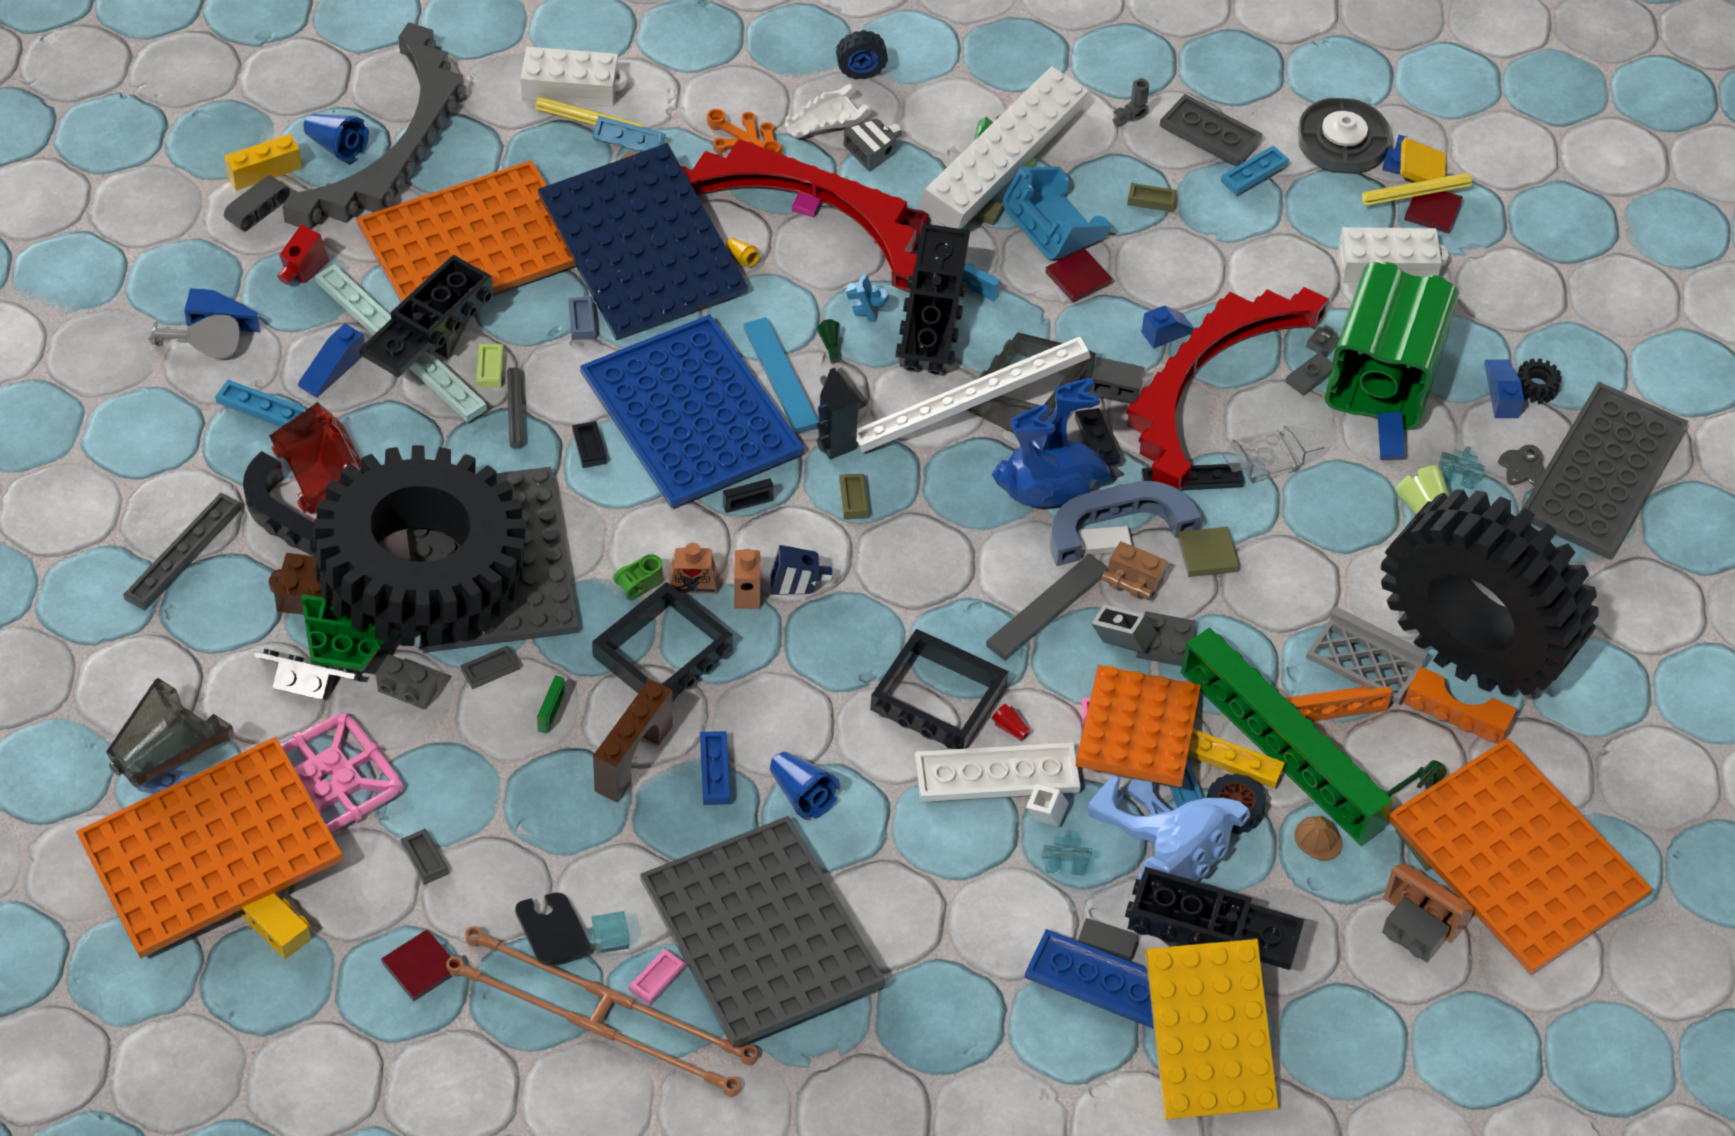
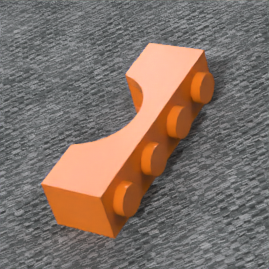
[1404,666,1517,744]

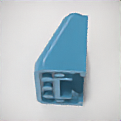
[1003,166,1112,259]

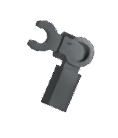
[1113,78,1149,127]

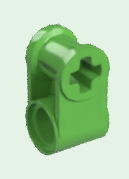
[613,554,663,600]

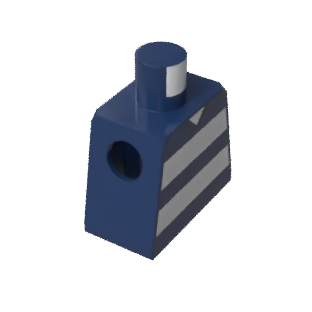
[770,545,832,595]

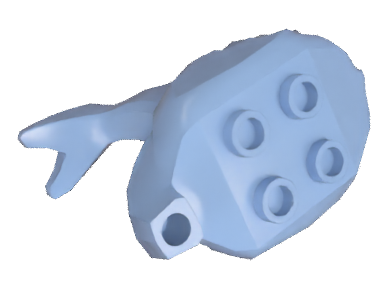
[1088,775,1250,881]

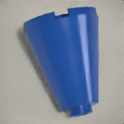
[303,114,369,163]
[770,752,841,820]

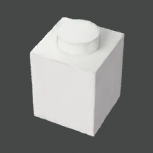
[1026,784,1069,827]

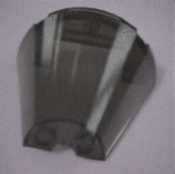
[106,678,234,788]

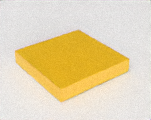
[1400,137,1446,182]

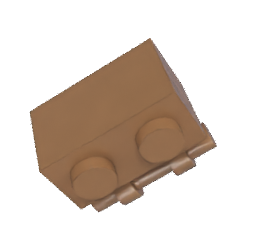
[1101,541,1167,599]

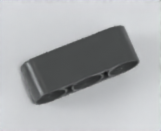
[224,175,290,231]

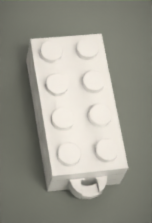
[520,47,627,106]
[1338,227,1449,282]

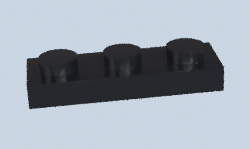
[1075,408,1120,465]

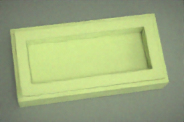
[476,344,504,387]

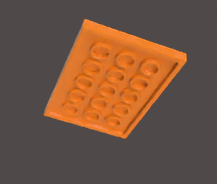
[1075,665,1201,787]

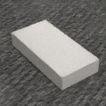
[1077,526,1131,555]

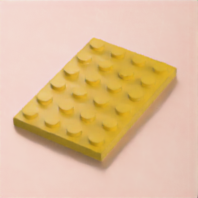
[1145,939,1278,1120]

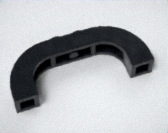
[243,451,315,556]

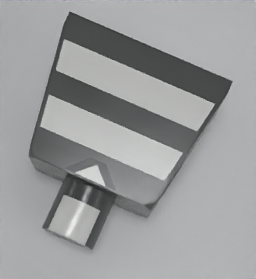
[843,119,902,172]

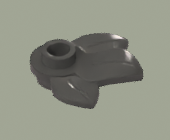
[1498,445,1545,487]

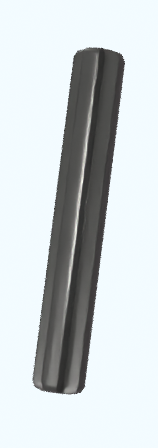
[507,367,523,449]

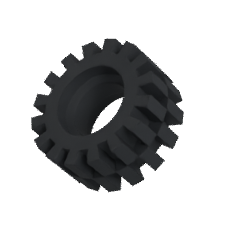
[1517,358,1562,404]

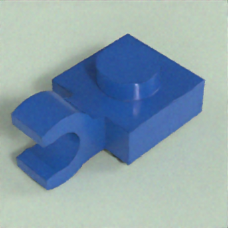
[1382,135,1408,175]

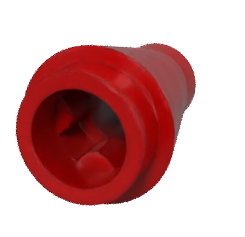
[991,703,1031,742]

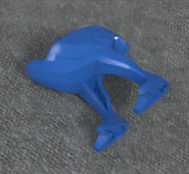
[992,378,1111,507]

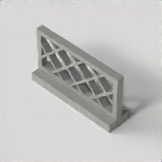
[1306,607,1429,704]

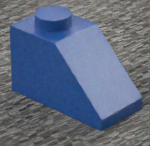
[1141,305,1195,349]

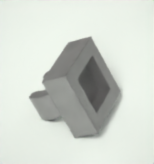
[1306,324,1340,358]

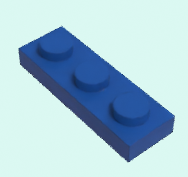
[700,731,730,805]

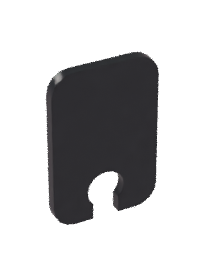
[515,892,590,965]

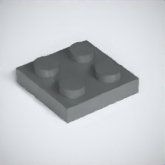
[1136,611,1196,666]

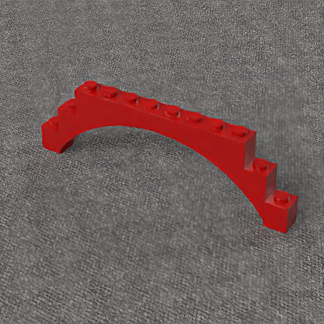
[681,138,917,293]
[1126,287,1329,491]

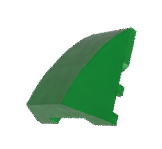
[301,594,385,671]

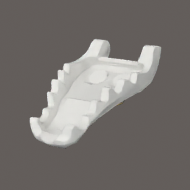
[785,84,872,138]

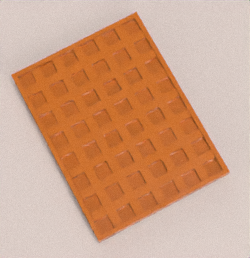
[356,160,576,302]
[76,737,344,959]
[1387,738,1653,975]

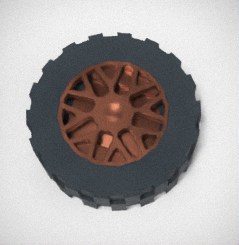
[1207,773,1266,834]

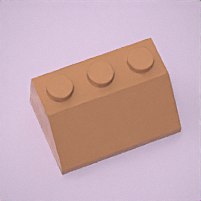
[1383,863,1474,944]

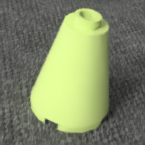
[1395,465,1449,515]

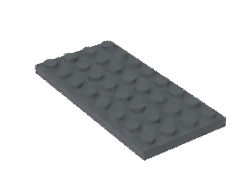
[1520,381,1689,559]

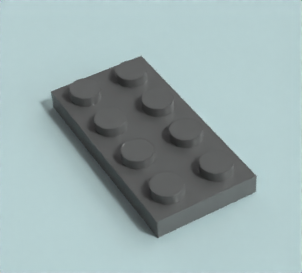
[1160,94,1263,166]

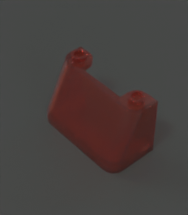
[269,402,361,514]

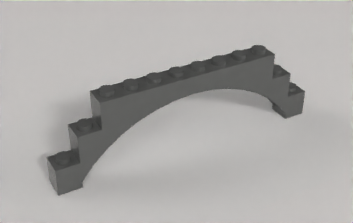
[282,22,466,229]

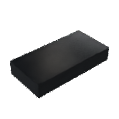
[572,421,607,468]
[723,478,773,513]

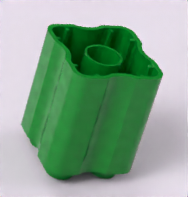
[1325,262,1459,430]

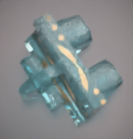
[1439,446,1485,490]
[1041,830,1092,875]

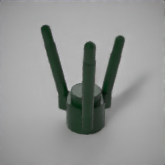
[1387,760,1447,796]

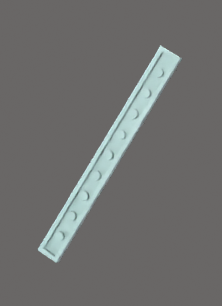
[315,264,487,423]

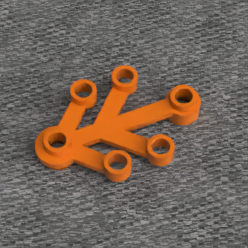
[707,109,783,155]

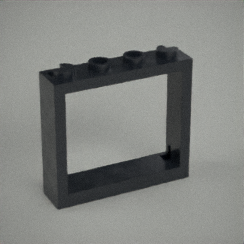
[592,582,733,703]
[870,629,1008,749]

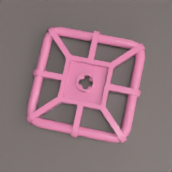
[281,712,404,833]

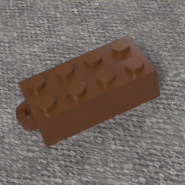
[268,553,333,615]

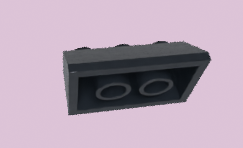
[816,367,859,460]

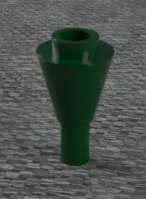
[816,319,840,363]

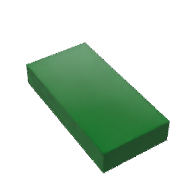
[537,675,565,734]

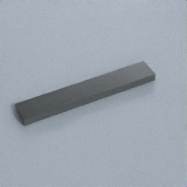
[123,492,242,611]
[986,554,1108,661]

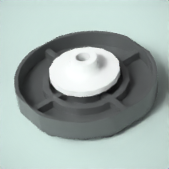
[1298,98,1390,173]

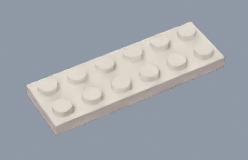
[915,742,1080,802]

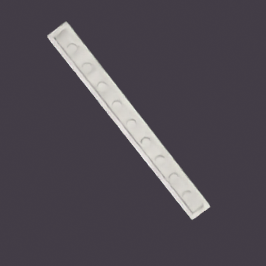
[857,337,1091,453]

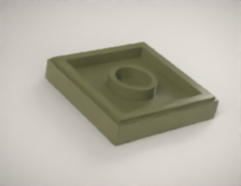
[1178,527,1239,577]

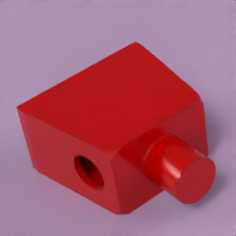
[277,224,329,285]

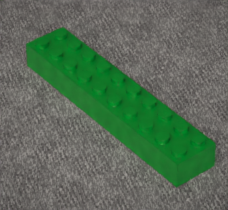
[1181,627,1393,846]

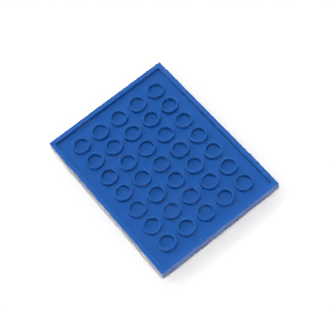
[580,314,804,508]

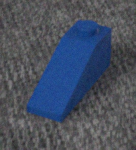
[184,288,260,333]
[298,323,364,398]
[1484,359,1524,418]

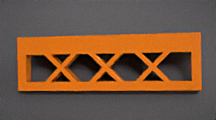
[1285,686,1392,722]

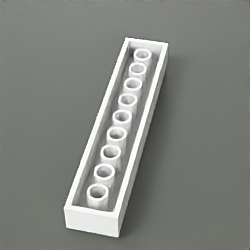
[919,66,1089,229]

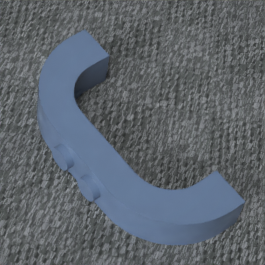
[1050,481,1201,566]

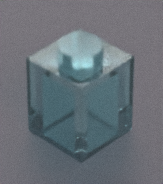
[587,911,629,954]

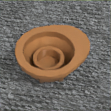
[1294,815,1342,861]

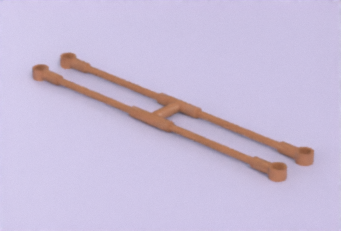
[446,926,758,1097]

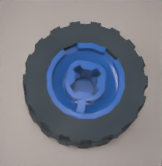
[836,30,888,79]

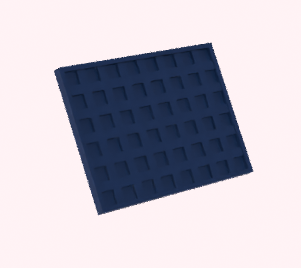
[538,143,748,341]

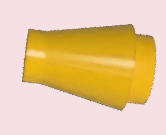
[726,237,760,267]

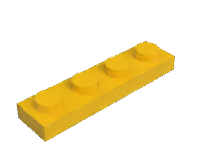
[1187,729,1285,789]

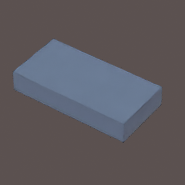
[568,297,596,340]

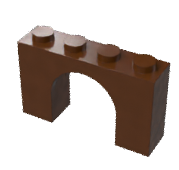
[593,679,673,803]

